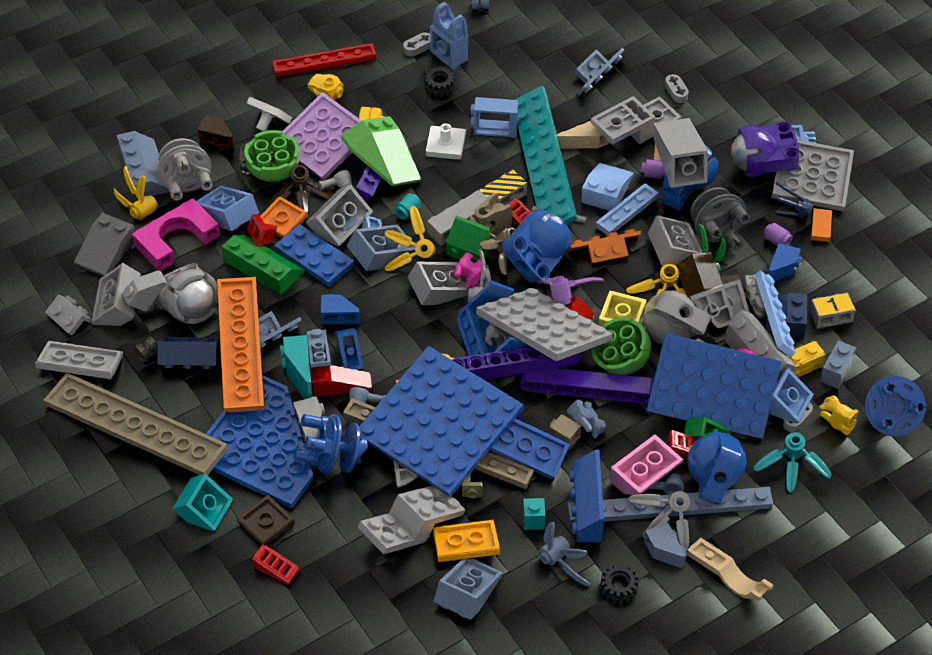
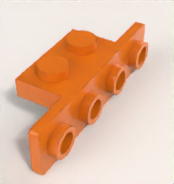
[568,229,641,264]

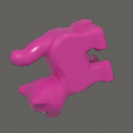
[454,252,481,289]

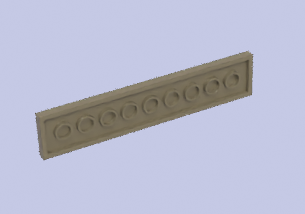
[43,373,229,476]

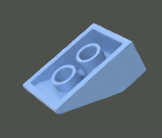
[581,163,634,211]

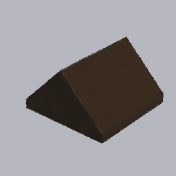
[676,252,723,300]

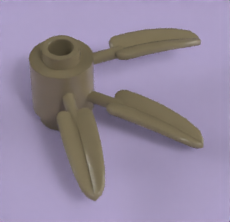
[469,216,516,275]

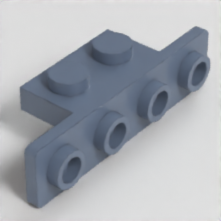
[574,48,624,96]
[258,311,301,348]

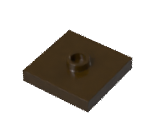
[237,495,295,546]

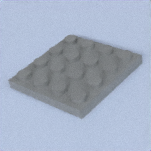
[772,140,854,211]

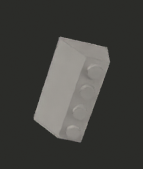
[725,310,797,384]

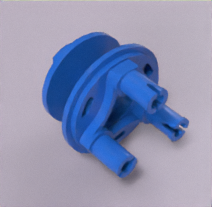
[865,376,926,436]
[293,414,368,474]

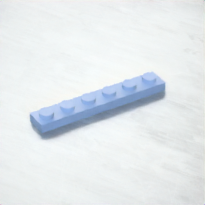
[754,270,796,357]

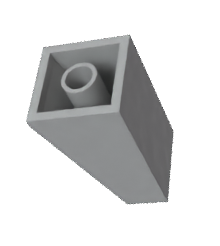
[654,118,708,188]

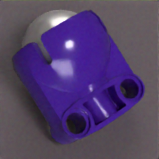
[731,122,800,177]

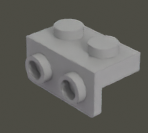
[45,294,92,335]

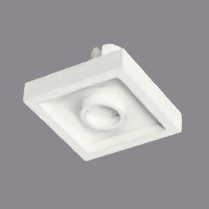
[247,97,292,131]
[426,124,466,160]

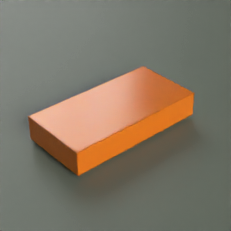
[811,208,832,242]

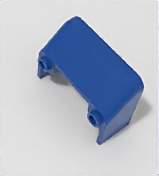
[457,281,529,356]

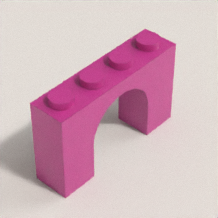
[132,198,220,271]

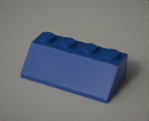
[569,450,604,542]

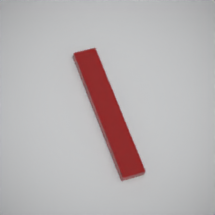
[272,43,377,77]

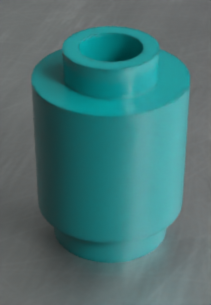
[394,193,421,220]

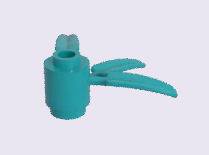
[753,432,831,493]

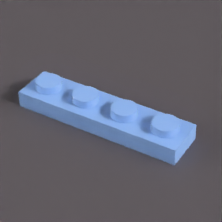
[596,184,659,235]

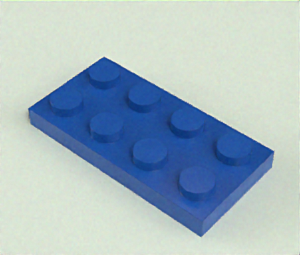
[274,224,354,287]
[490,418,570,480]

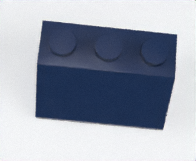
[158,337,221,369]

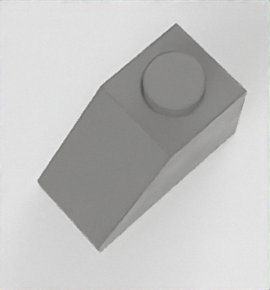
[122,271,167,311]

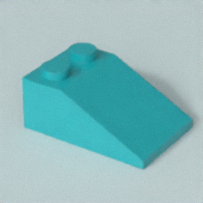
[280,335,312,399]

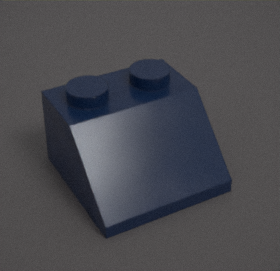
[766,293,807,338]

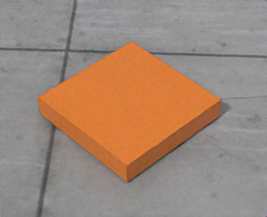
[260,196,308,239]

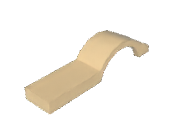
[687,538,773,601]

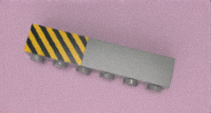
[427,170,527,246]

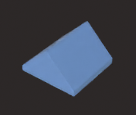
[770,368,814,423]

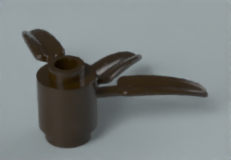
[268,165,334,212]

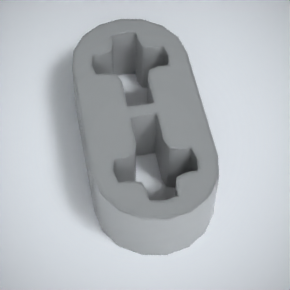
[403,33,430,56]
[665,74,689,103]
[783,402,813,432]

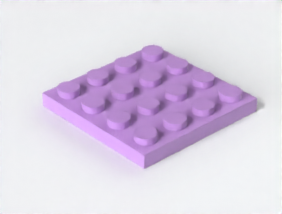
[282,92,361,181]

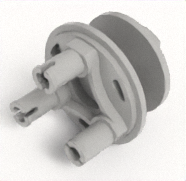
[157,138,213,201]

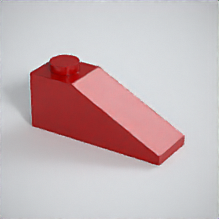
[311,365,372,397]

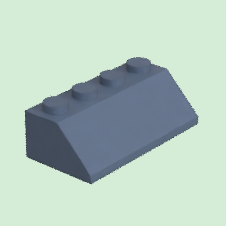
[117,131,170,200]

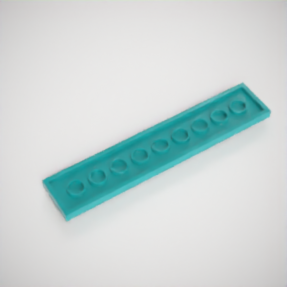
[514,85,578,225]

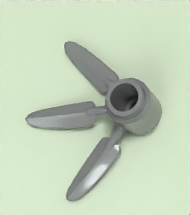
[468,250,491,303]
[628,491,690,551]

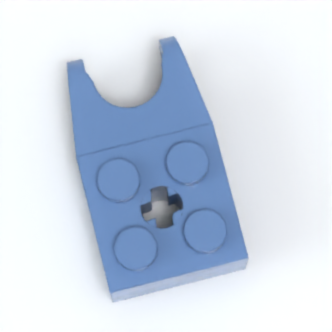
[430,2,468,69]

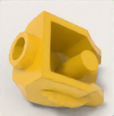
[308,74,343,101]

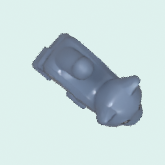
[567,400,606,438]

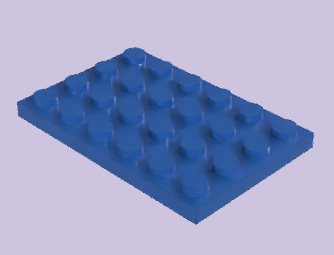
[646,333,782,439]

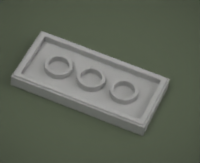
[35,341,123,379]

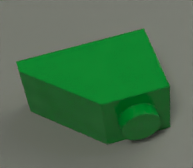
[684,417,731,439]

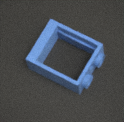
[471,97,518,138]

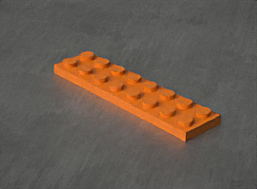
[217,277,264,413]

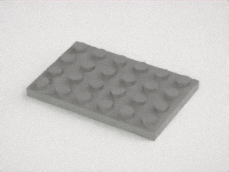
[476,288,613,361]

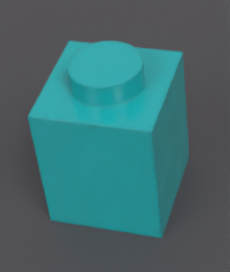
[523,498,545,530]

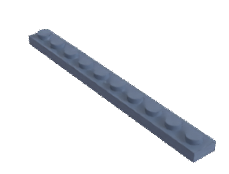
[568,487,773,524]

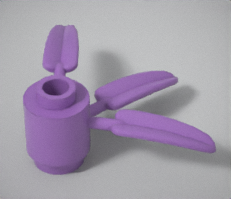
[537,276,604,305]

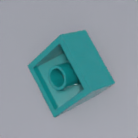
[173,474,233,531]

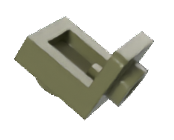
[460,473,483,498]

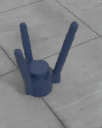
[775,182,813,218]

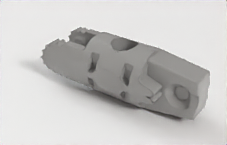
[743,275,766,319]

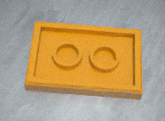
[433,520,500,562]

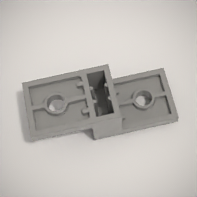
[591,96,682,144]
[358,486,465,554]

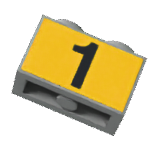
[809,293,855,329]

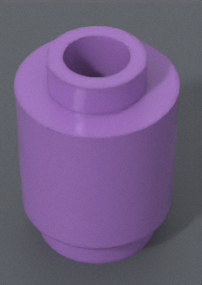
[641,159,665,179]
[764,223,793,246]

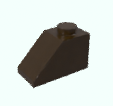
[198,115,234,149]

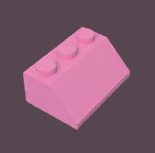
[610,435,683,495]

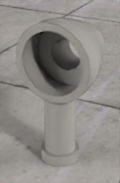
[318,170,352,190]

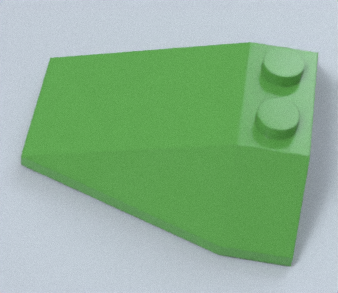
[341,116,421,186]

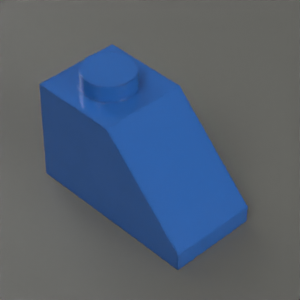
[768,243,802,281]
[321,294,360,325]
[335,328,364,370]

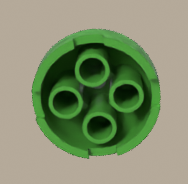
[244,130,300,182]
[591,317,651,375]

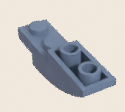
[307,329,331,368]

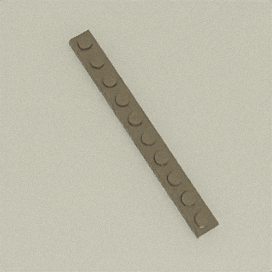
[343,398,534,489]

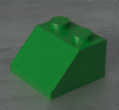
[446,215,490,263]

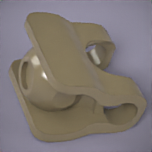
[475,193,512,239]

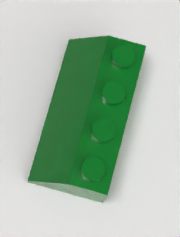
[222,235,305,295]

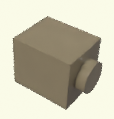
[549,414,581,450]

